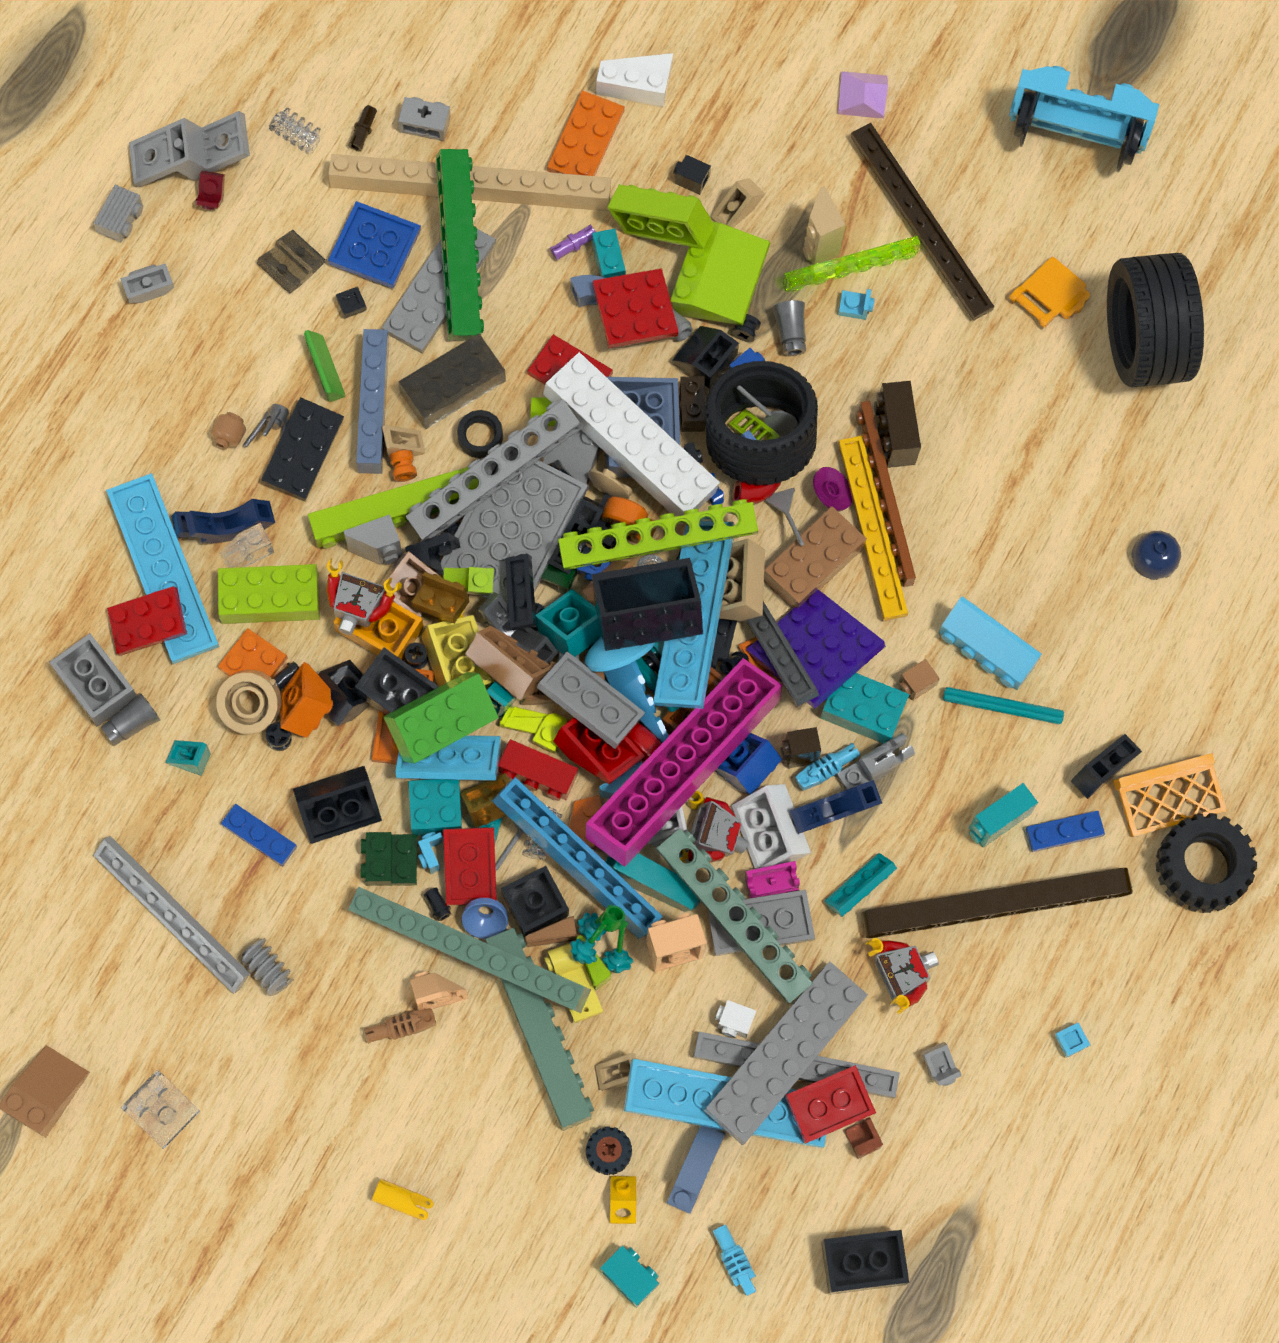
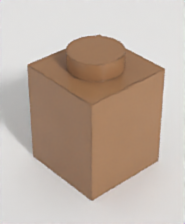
[899,659,940,700]

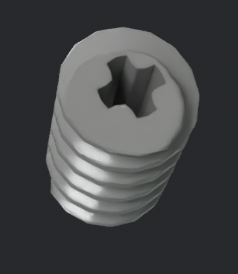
[242,938,294,996]

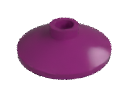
[813,467,852,511]

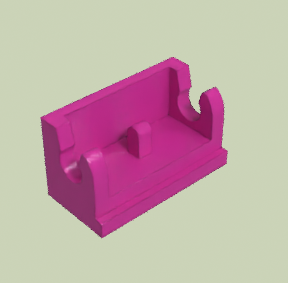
[745,861,800,898]

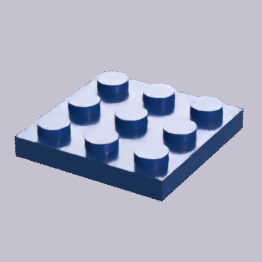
[328,201,421,289]

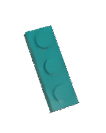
[824,853,897,917]

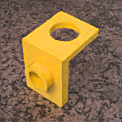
[610,1176,637,1224]

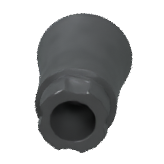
[772,300,806,356]
[101,692,161,745]

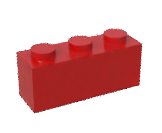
[498,739,578,801]

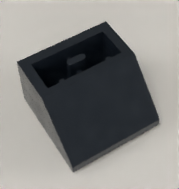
[672,326,739,389]

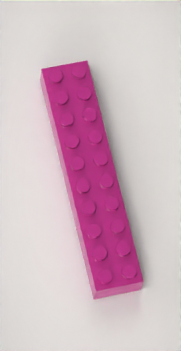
[586,658,782,867]

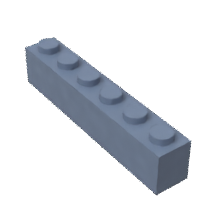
[356,329,389,474]

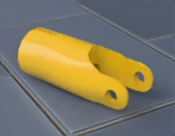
[372,1179,434,1220]

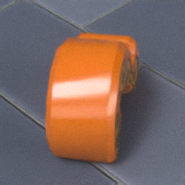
[601,496,656,544]

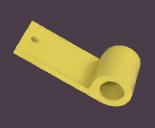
[544,940,603,1023]

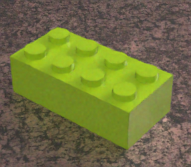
[607,184,715,249]
[218,564,320,624]

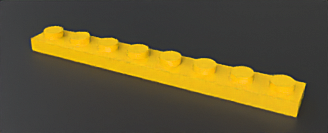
[838,436,908,621]

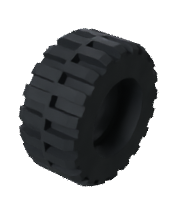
[1156,813,1257,913]

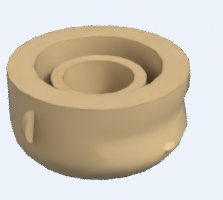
[216,670,281,734]

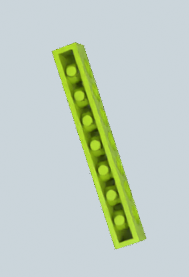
[558,499,758,570]

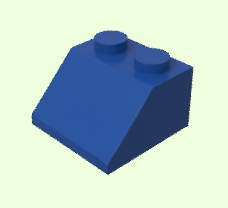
[715,733,782,795]

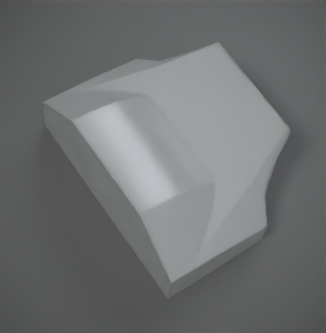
[120,263,174,303]

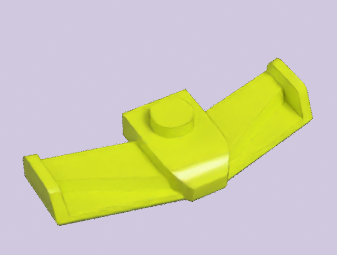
[500,706,586,770]

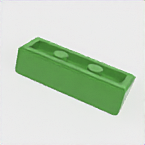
[304,330,345,402]

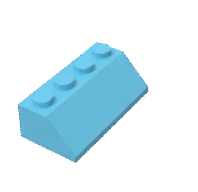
[939,596,1042,690]

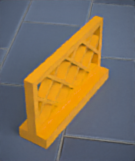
[1113,753,1227,837]

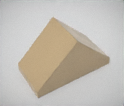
[382,425,425,461]
[595,1053,636,1091]

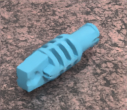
[795,743,860,791]
[713,1225,756,1296]

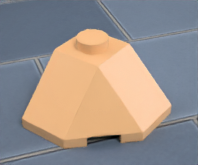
[410,971,468,1011]

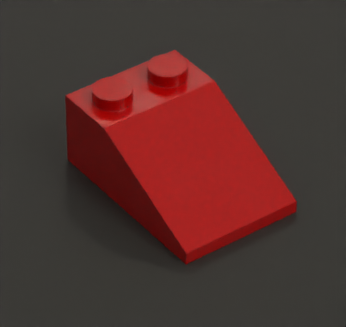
[553,717,645,784]

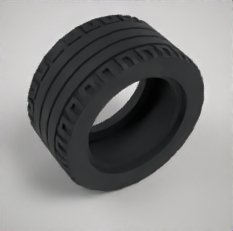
[1107,253,1204,388]

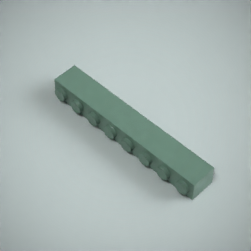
[486,928,594,1131]

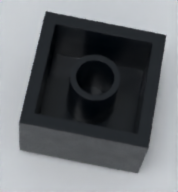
[501,866,569,939]

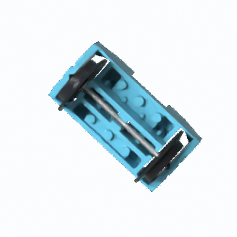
[1009,66,1159,173]

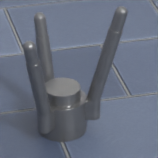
[243,404,289,447]

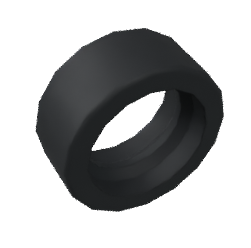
[457,410,503,459]

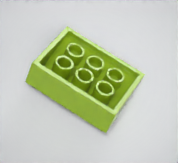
[670,222,771,325]

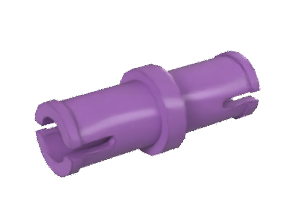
[550,224,596,260]

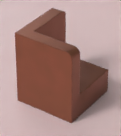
[845,1117,883,1159]

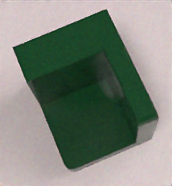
[541,564,577,595]

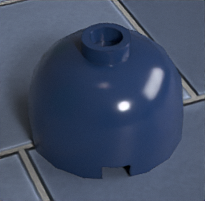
[1131,530,1181,580]

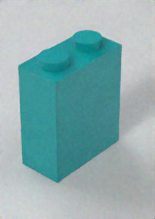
[969,783,1039,848]

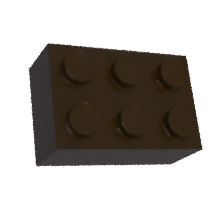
[874,380,921,468]

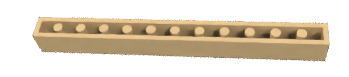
[329,154,611,211]

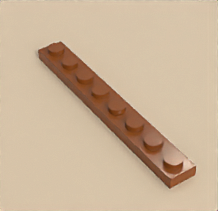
[856,401,916,587]

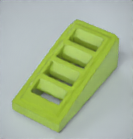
[728,408,780,440]
[576,935,611,990]

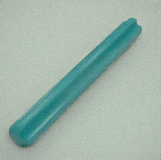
[943,687,1064,724]

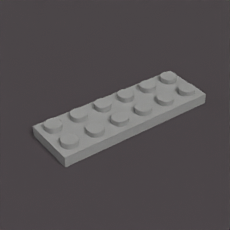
[382,229,496,354]

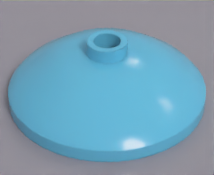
[585,636,655,672]

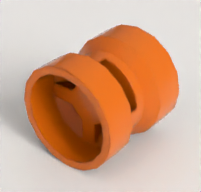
[389,450,417,482]

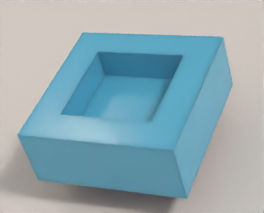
[1055,1022,1090,1058]

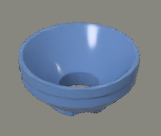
[462,898,508,939]

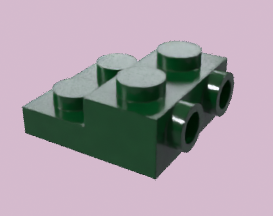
[361,832,417,886]

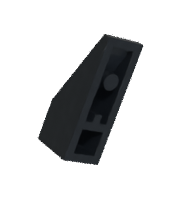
[548,496,604,574]
[1071,734,1142,799]

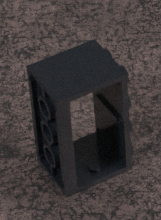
[592,558,703,651]

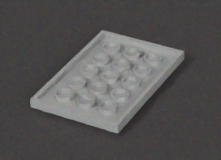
[436,443,589,606]

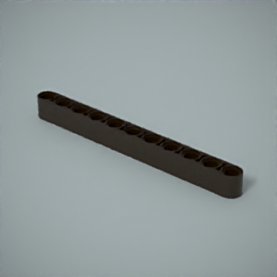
[861,868,1133,938]

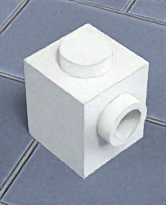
[715,1000,756,1039]

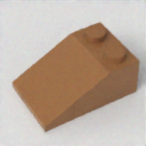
[0,1045,90,1138]

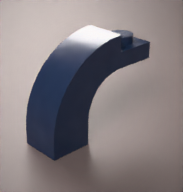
[184,499,275,543]
[790,780,882,834]

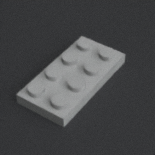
[537,652,645,749]
[707,890,815,956]

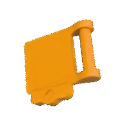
[1009,257,1090,328]

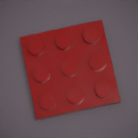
[592,268,679,349]

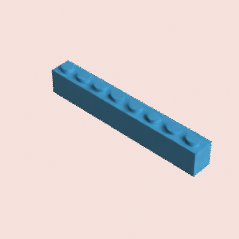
[492,777,663,939]

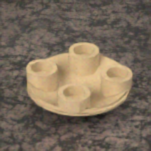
[587,469,632,499]

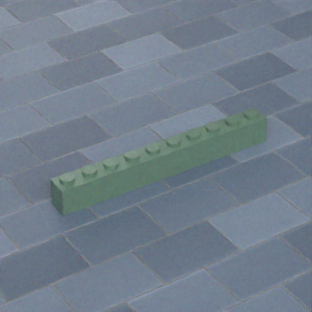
[348,887,591,1013]

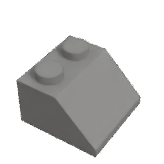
[344,515,402,565]

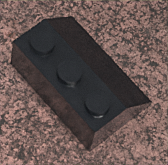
[293,766,382,844]

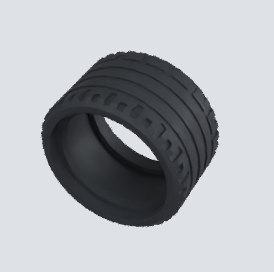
[705,361,818,485]

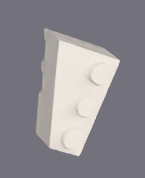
[596,53,673,107]

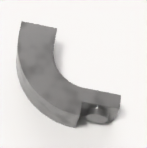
[478,592,559,664]

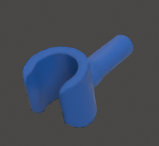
[709,473,724,505]

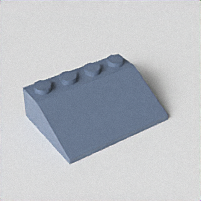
[605,377,680,477]

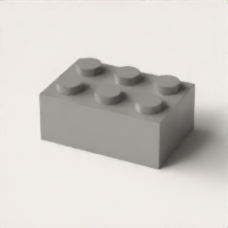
[49,633,137,727]

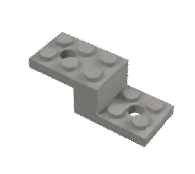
[129,111,250,187]

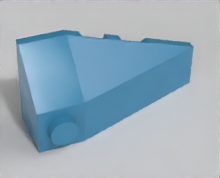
[604,661,669,743]

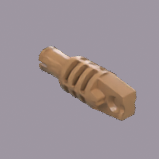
[364,1009,436,1044]

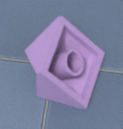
[838,71,888,119]

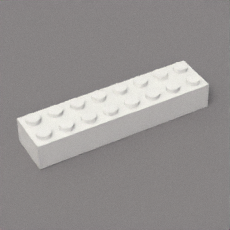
[543,352,720,524]

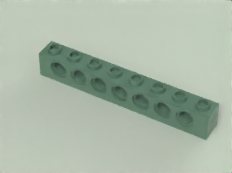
[655,828,813,1003]

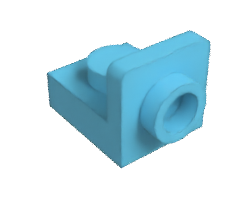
[838,289,875,320]

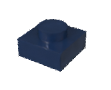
[171,511,197,538]

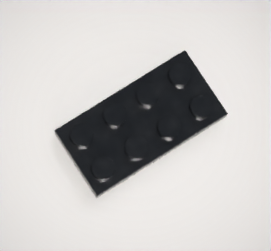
[261,397,344,502]

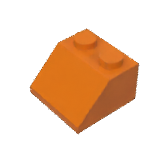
[280,662,333,738]

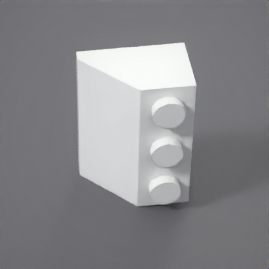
[732,784,811,869]

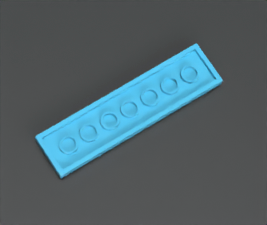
[106,473,219,664]
[653,521,735,709]
[624,1059,826,1148]

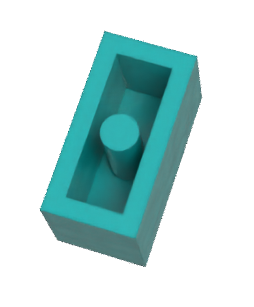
[592,229,626,278]
[600,1245,659,1308]

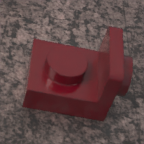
[195,171,225,210]

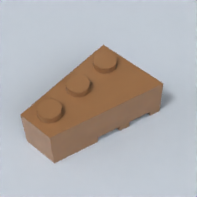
[465,626,556,700]

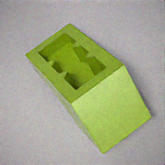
[443,567,494,596]

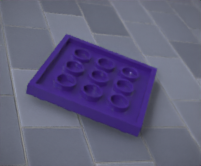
[746,590,886,709]

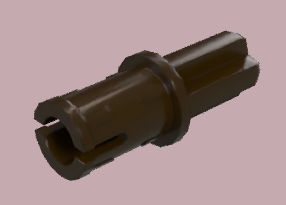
[348,105,377,151]

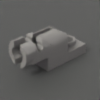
[836,733,915,790]

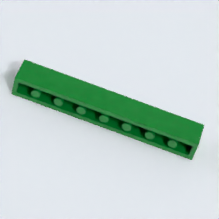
[435,149,484,341]

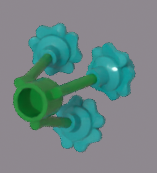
[570,905,633,973]

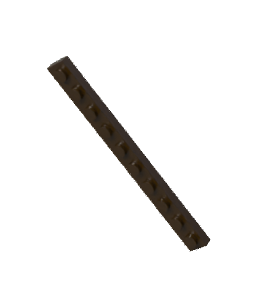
[850,123,994,321]

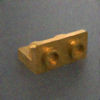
[411,572,470,624]
[460,773,510,828]

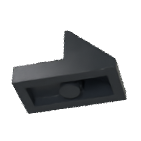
[405,532,461,572]

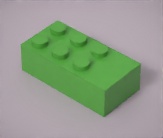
[384,672,499,764]

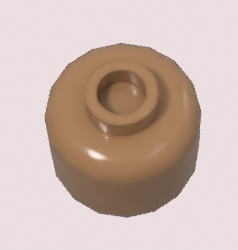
[210,412,246,450]

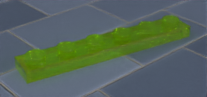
[783,236,921,291]

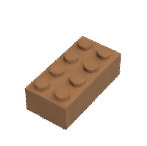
[764,506,867,609]

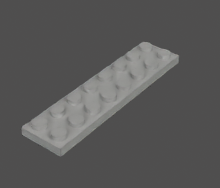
[703,961,868,1145]

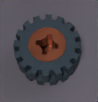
[586,1126,632,1175]

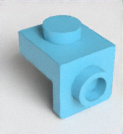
[418,832,444,874]

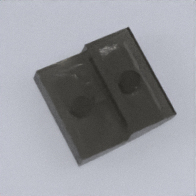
[257,230,326,294]

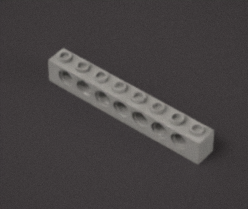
[406,400,584,540]

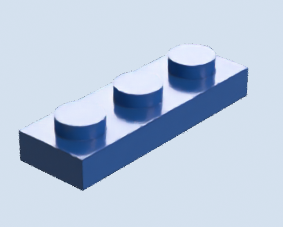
[221,804,297,867]
[1025,811,1105,852]

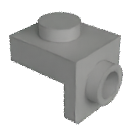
[921,1042,962,1086]

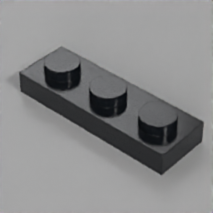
[505,554,537,630]

